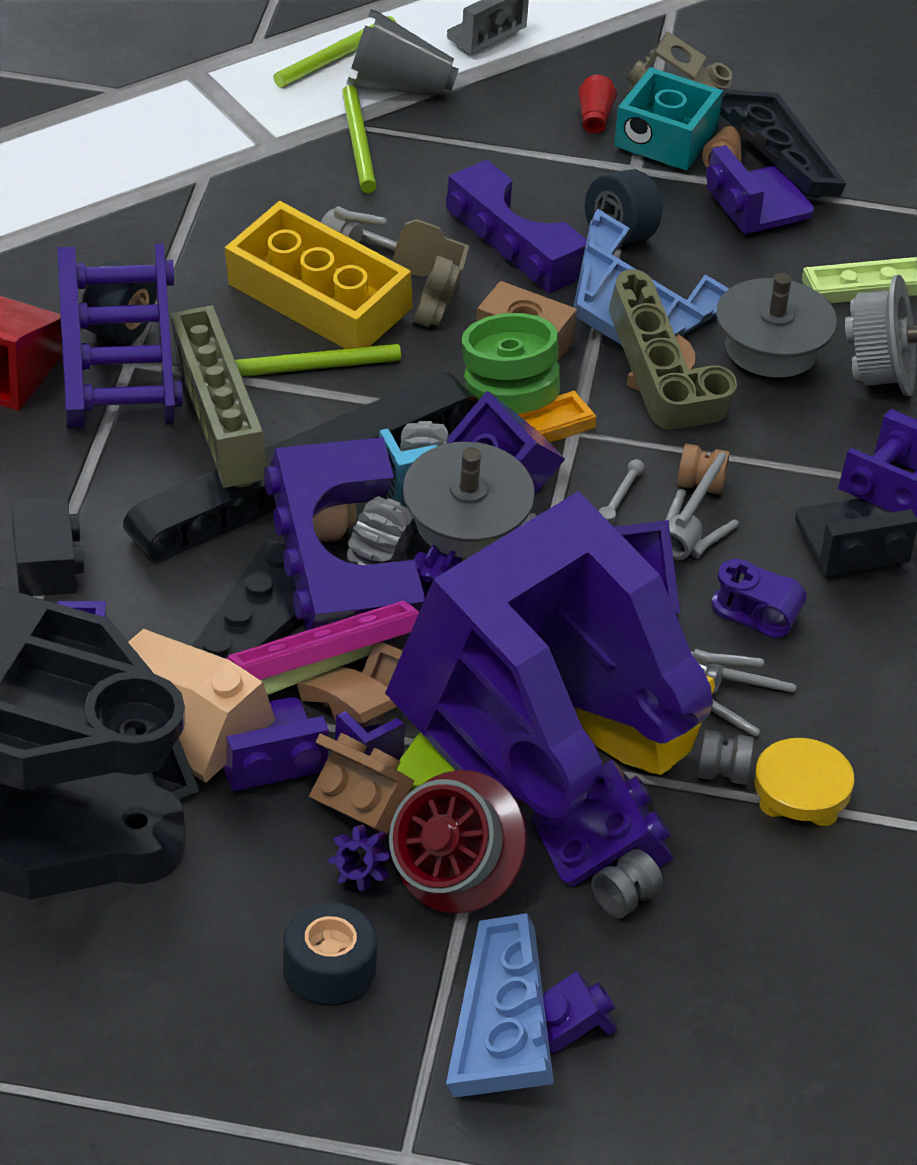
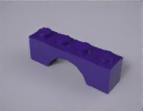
[446,160,587,294]

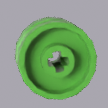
[462,313,561,414]

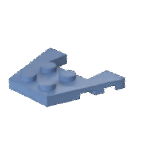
[573,209,729,345]

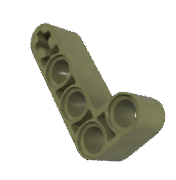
[609,269,737,430]

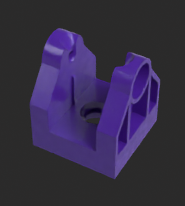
[385,491,713,819]

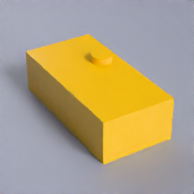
[224,200,413,349]

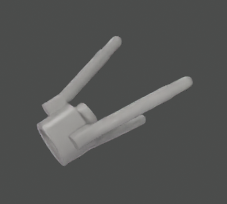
[321,206,397,251]
[665,452,739,560]
[691,649,797,737]

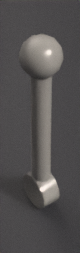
[599,459,645,525]

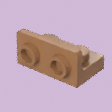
[309,733,415,835]

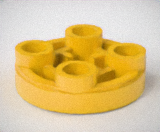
[754,738,854,826]

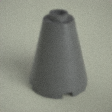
[346,9,459,96]

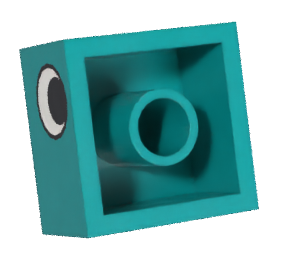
[614,67,723,170]

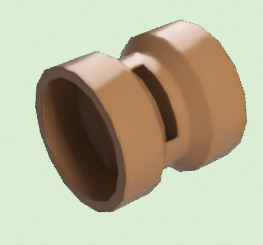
[677,443,730,495]

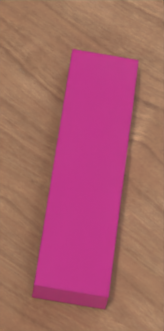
[226,600,419,680]

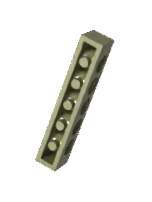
[170,305,267,488]

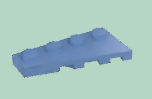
[446,913,554,1098]

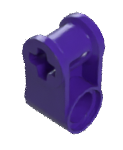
[711,559,807,638]

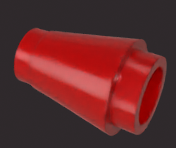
[578,75,617,134]

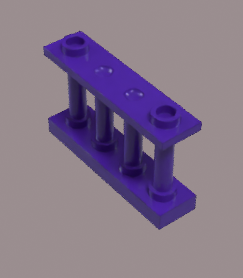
[57,243,183,427]
[838,409,917,518]

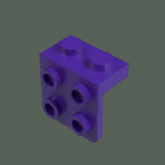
[706,145,814,234]
[223,697,329,791]
[532,760,674,886]

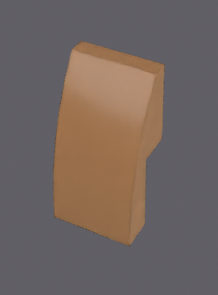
[297,666,397,728]

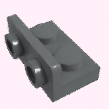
[447,0,529,54]

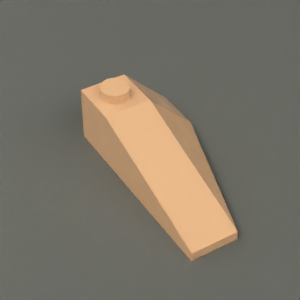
[128,629,276,783]

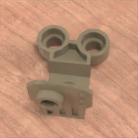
[626,31,732,94]
[392,219,469,328]

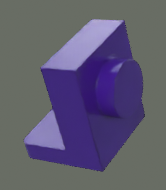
[543,971,618,1054]

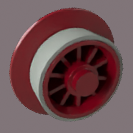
[389,770,527,914]

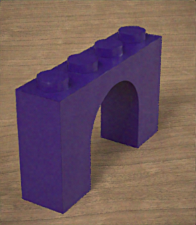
[264,437,425,631]

